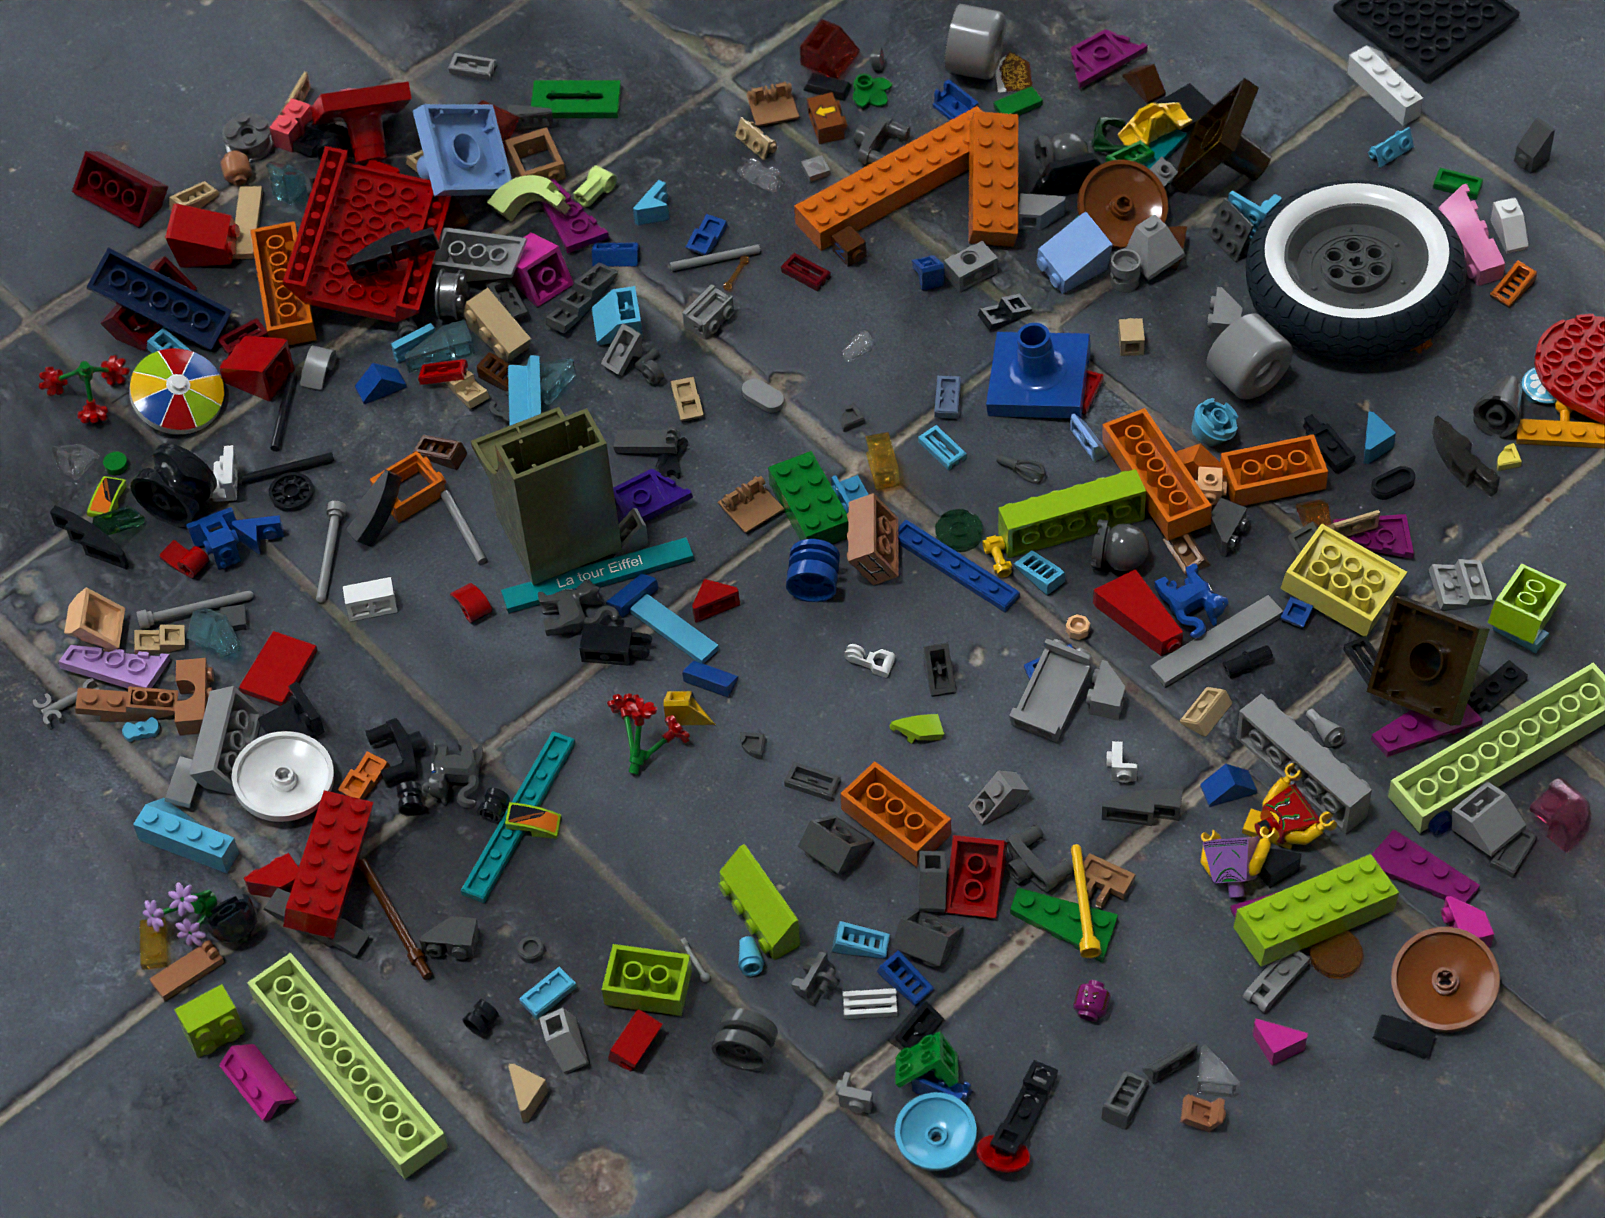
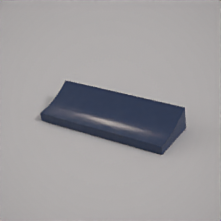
[86,247,232,351]

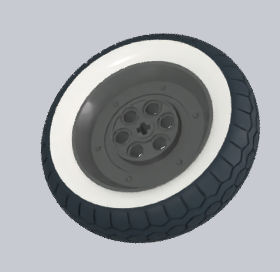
[1246,179,1466,362]

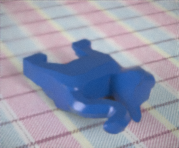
[1155,563,1229,638]

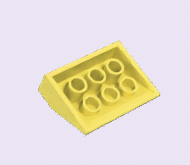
[1280,524,1407,637]

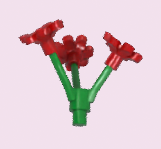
[39,355,129,423]
[607,694,690,775]

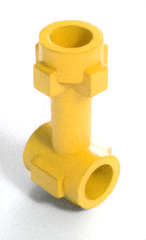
[982,535,1012,578]

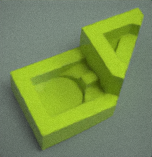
[889,714,944,744]

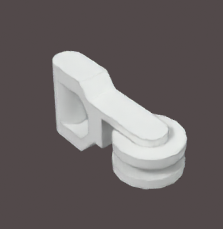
[844,644,896,678]

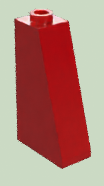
[1093,569,1183,656]

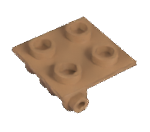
[747,81,799,127]
[718,476,784,534]

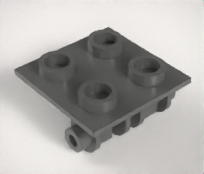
[1208,198,1254,262]

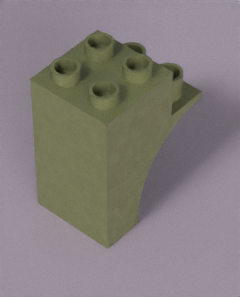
[471,407,622,585]

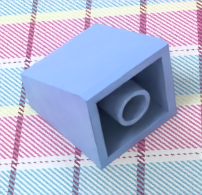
[1036,212,1113,294]

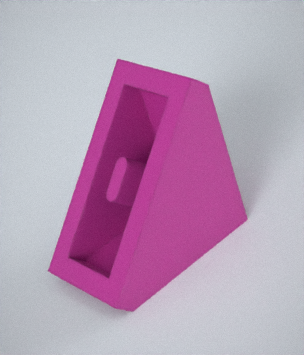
[1253,1019,1308,1066]

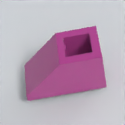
[1441,896,1494,947]

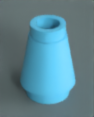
[738,936,764,976]

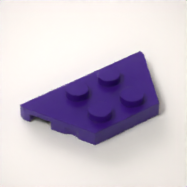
[613,469,693,525]

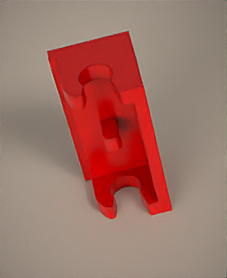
[608,1009,663,1071]

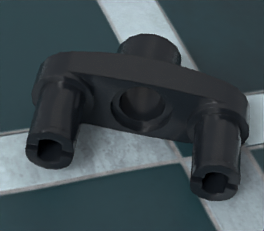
[365,718,426,785]

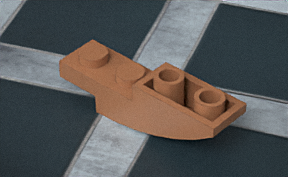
[75,686,178,722]

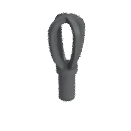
[997,454,1045,483]

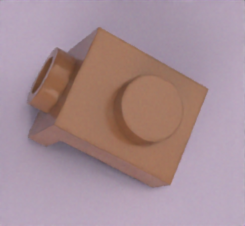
[1181,1094,1226,1132]

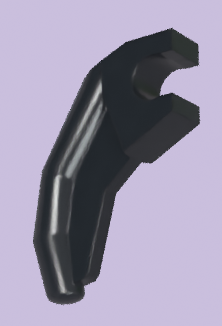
[656,437,688,479]

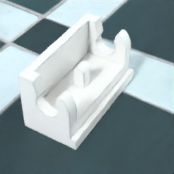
[343,577,397,621]

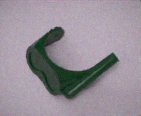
[1091,117,1129,154]

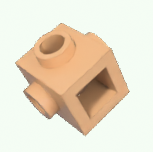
[1195,467,1227,505]

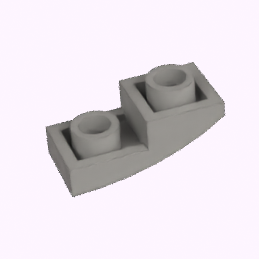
[165,756,198,808]

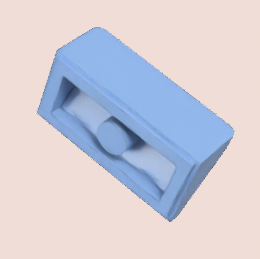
[1070,414,1109,462]

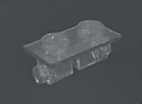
[737,157,785,192]

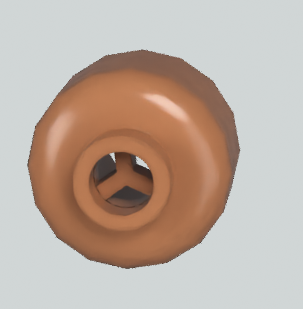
[221,151,252,185]

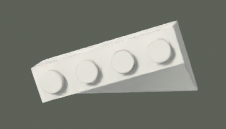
[1347,46,1423,126]

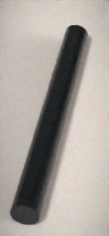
[270,373,296,452]
[240,452,334,484]

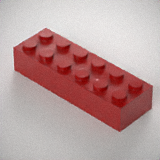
[283,790,374,939]

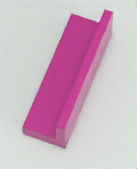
[219,1044,297,1121]

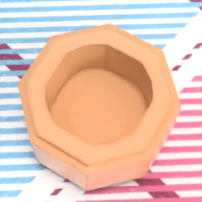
[1066,614,1090,640]

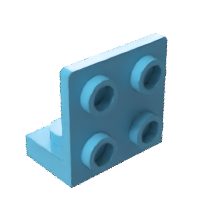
[1228,191,1282,239]

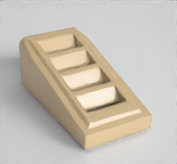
[169,181,219,211]

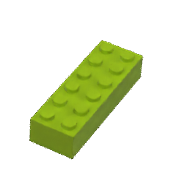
[998,469,1146,558]
[1233,854,1399,967]

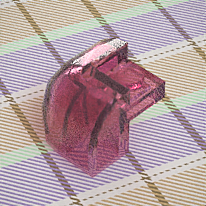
[1529,777,1592,853]

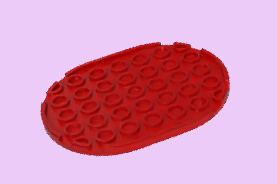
[1534,314,1605,425]

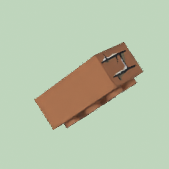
[847,493,899,585]

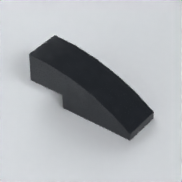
[346,469,402,546]

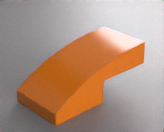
[338,751,390,799]

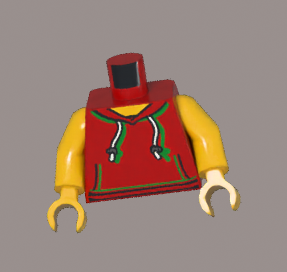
[1254,763,1337,845]

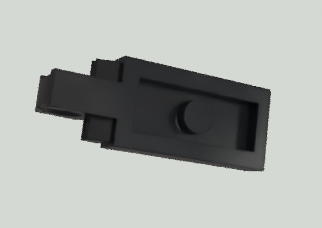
[1303,414,1356,472]

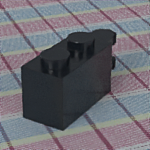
[579,624,653,666]

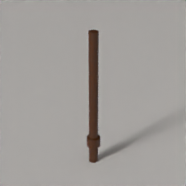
[357,858,432,980]

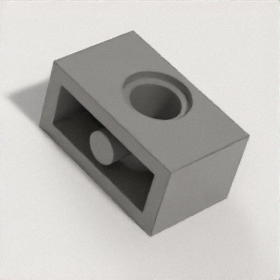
[944,241,998,292]

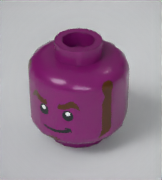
[1073,980,1111,1022]

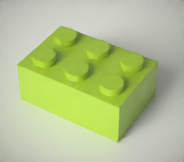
[1487,563,1567,644]
[602,944,692,1016]

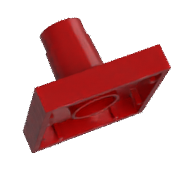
[311,81,412,164]

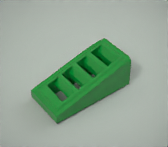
[1105,140,1155,165]

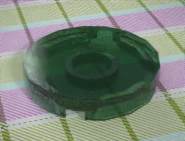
[935,509,983,552]

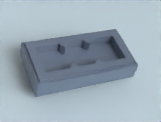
[934,376,961,418]

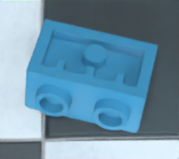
[831,475,869,513]

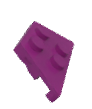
[1070,29,1148,88]

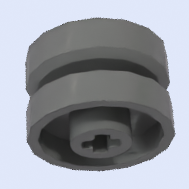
[712,1008,778,1071]

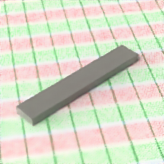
[1150,595,1284,687]

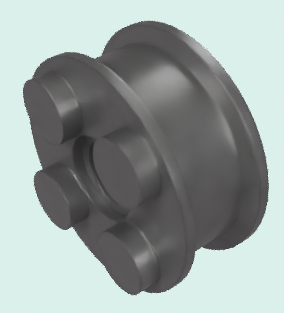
[222,113,274,162]
[435,269,470,321]

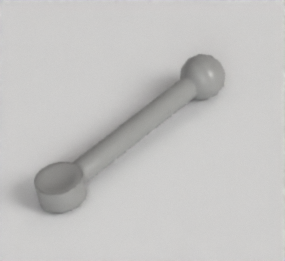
[679,938,710,983]

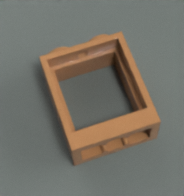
[505,127,566,182]

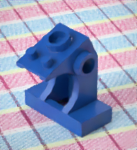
[186,507,241,570]

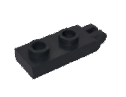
[1467,660,1528,714]

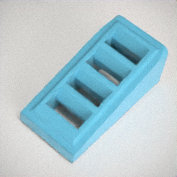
[147,328,191,353]
[1014,550,1065,595]
[832,921,890,959]

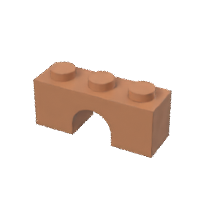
[175,658,214,735]

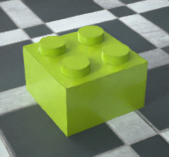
[174,984,245,1058]

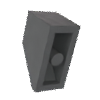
[1514,117,1555,174]

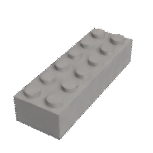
[1237,694,1372,835]

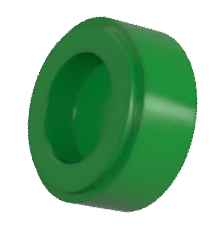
[103,452,128,475]

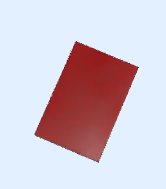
[239,631,317,706]

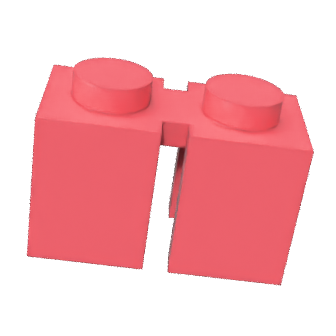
[269,98,313,152]

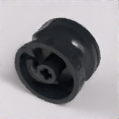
[130,443,217,527]

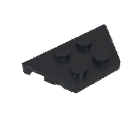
[1030,153,1101,196]

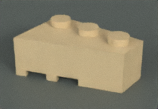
[462,288,531,363]

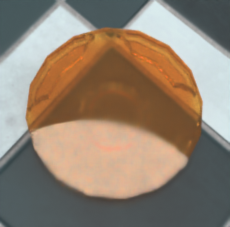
[1310,931,1363,979]

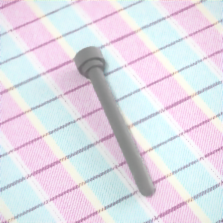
[316,501,347,603]
[136,591,254,630]

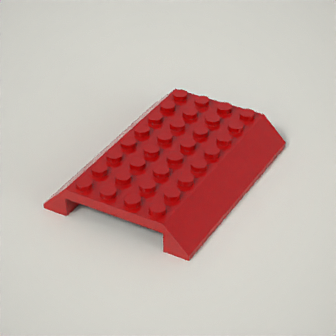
[283,146,452,323]

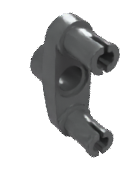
[854,116,911,165]
[1006,824,1074,892]

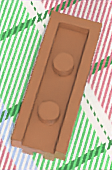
[149,940,224,1002]

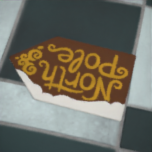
[996,51,1032,92]

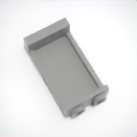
[1009,639,1093,742]

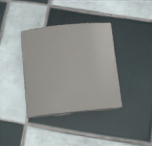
[1429,559,1493,610]

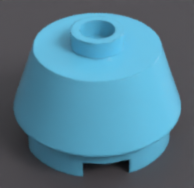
[1191,398,1238,446]

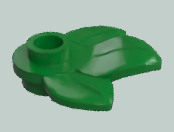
[853,74,893,108]

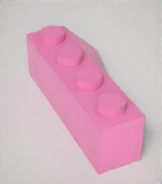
[1439,184,1505,286]

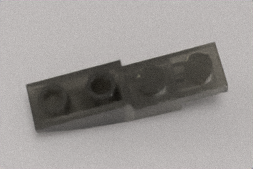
[1432,415,1500,497]

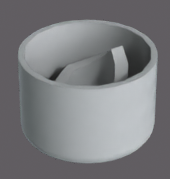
[945,4,1006,80]
[1206,313,1293,400]

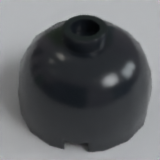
[204,894,257,943]

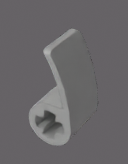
[300,346,336,391]

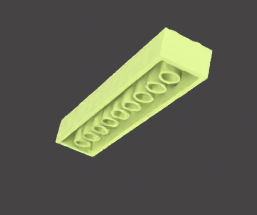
[1388,663,1605,833]
[247,953,448,1179]

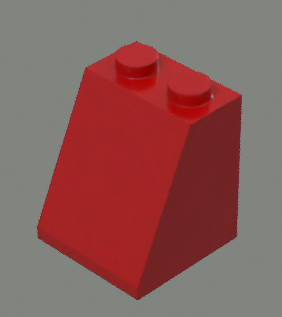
[165,204,240,268]
[219,336,295,402]

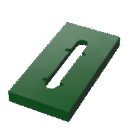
[531,80,621,118]

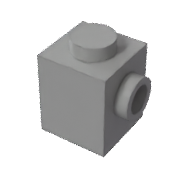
[1150,157,1178,187]

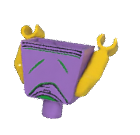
[1200,826,1279,897]

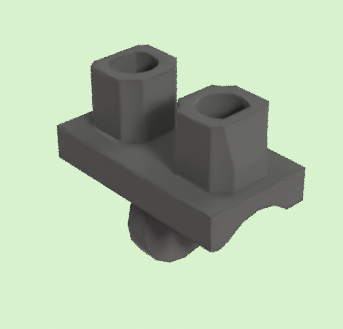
[791,951,839,1006]

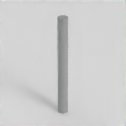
[670,244,760,271]
[440,490,487,565]

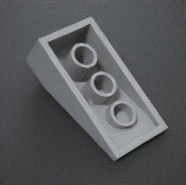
[431,227,527,282]

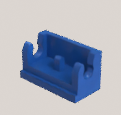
[933,79,979,120]
[912,1070,972,1104]

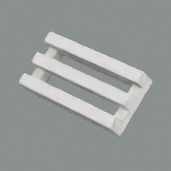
[843,988,897,1019]

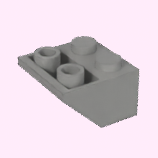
[1452,781,1526,856]

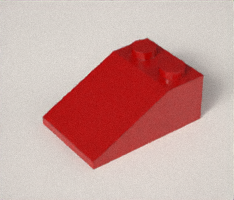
[944,835,1008,918]

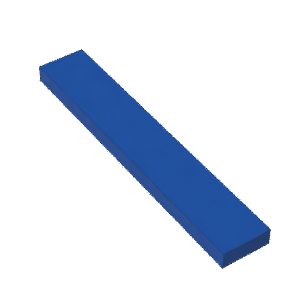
[898,520,1020,612]

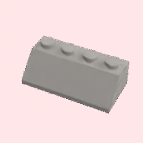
[189,686,263,796]

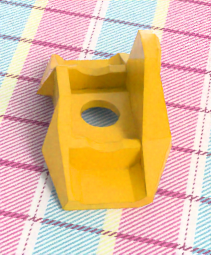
[1117,103,1192,152]

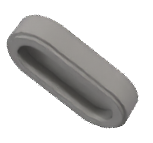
[742,379,784,413]

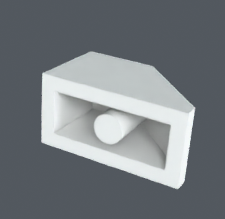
[1490,198,1529,254]

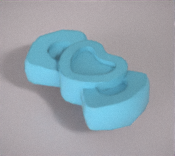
[122,717,160,742]

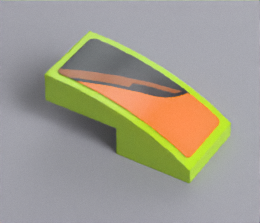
[87,476,127,520]
[505,802,561,839]

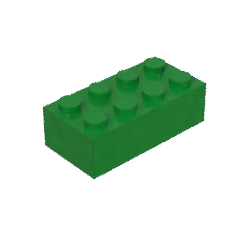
[768,451,849,544]

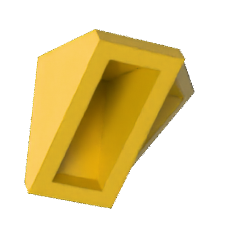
[663,691,716,726]

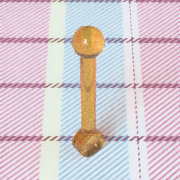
[723,255,749,290]

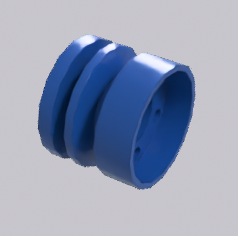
[786,539,840,602]

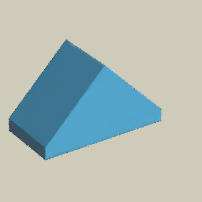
[1364,412,1396,464]

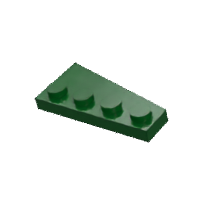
[1010,888,1118,963]

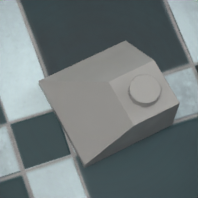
[1126,214,1186,281]

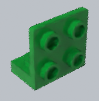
[895,1031,958,1088]

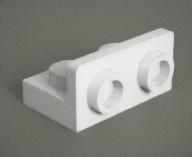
[212,445,238,502]

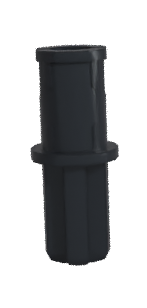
[1223,645,1273,677]

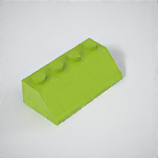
[718,844,801,960]

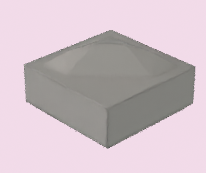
[801,155,830,182]

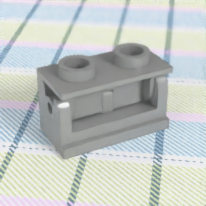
[682,284,734,340]

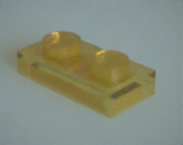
[140,917,168,970]

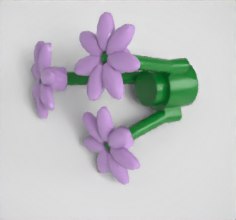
[143,882,217,946]

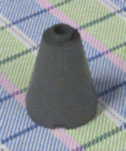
[1473,375,1522,437]

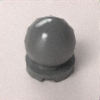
[1034,132,1089,176]
[1091,519,1149,571]

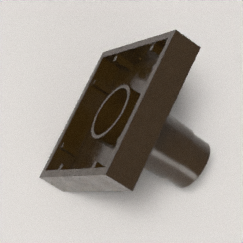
[1171,78,1272,194]
[1366,596,1490,726]

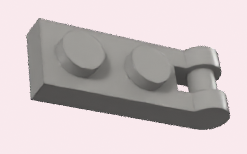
[1243,951,1310,1013]

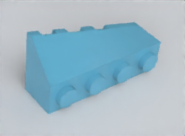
[133,798,239,873]

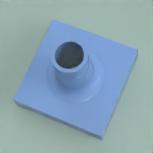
[413,104,512,196]

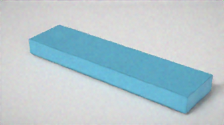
[630,593,719,664]

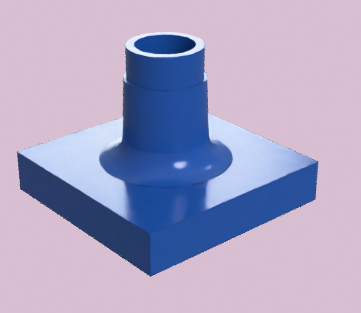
[986,323,1091,418]

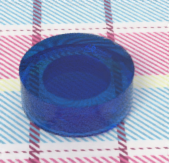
[1428,810,1452,835]

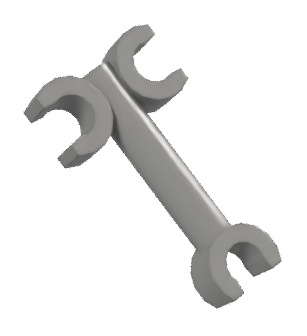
[33,678,99,730]

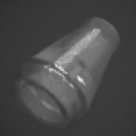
[840,330,875,363]

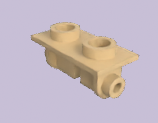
[735,117,778,160]

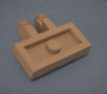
[1083,853,1136,909]

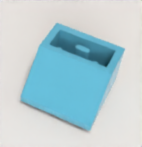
[592,286,643,345]

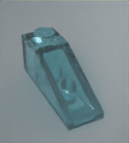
[404,320,475,373]

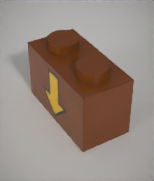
[807,93,847,144]

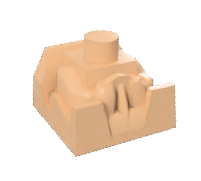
[64,587,125,652]

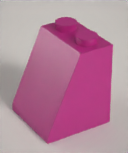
[510,233,573,307]

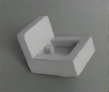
[835,1072,873,1113]

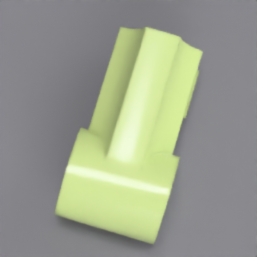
[573,165,617,208]

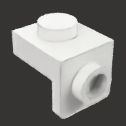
[1106,741,1137,783]

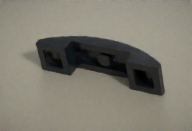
[990,1060,1058,1156]

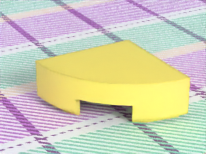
[1497,443,1522,471]

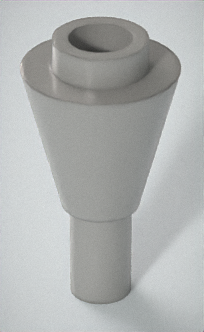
[1306,709,1345,747]

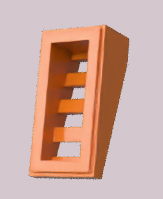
[1490,260,1537,308]

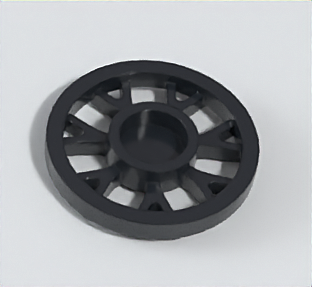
[269,472,314,511]

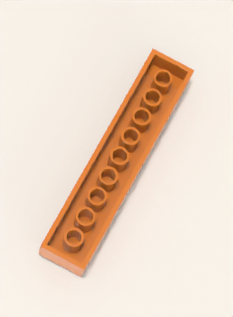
[794,106,983,251]

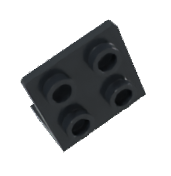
[258,682,325,738]

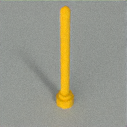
[1071,844,1101,958]

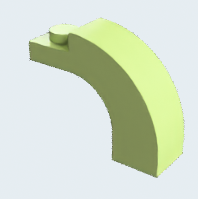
[487,175,570,222]

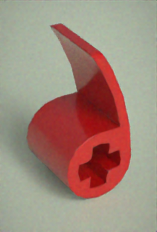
[159,540,209,578]
[450,583,492,623]

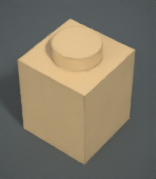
[1118,318,1145,356]

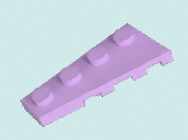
[59,645,170,688]

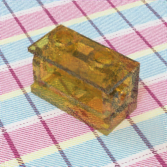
[865,432,899,490]

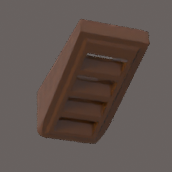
[477,352,509,391]
[412,435,467,470]

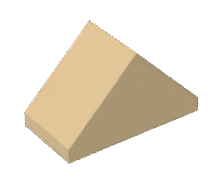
[508,1063,548,1123]

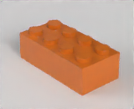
[1220,434,1328,506]
[840,761,951,867]

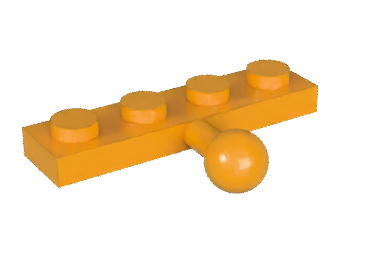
[1516,400,1605,449]

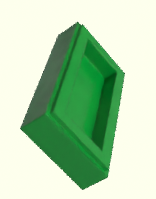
[994,86,1043,116]
[1433,167,1484,200]

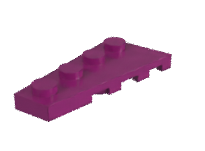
[539,179,609,253]
[1371,704,1483,757]

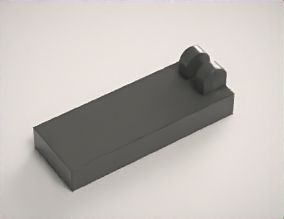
[613,427,681,453]

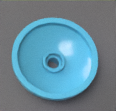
[895,1092,977,1171]

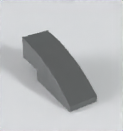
[1101,789,1183,826]

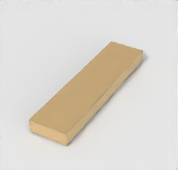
[232,186,263,259]

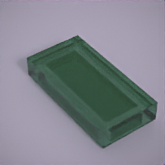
[92,505,145,536]

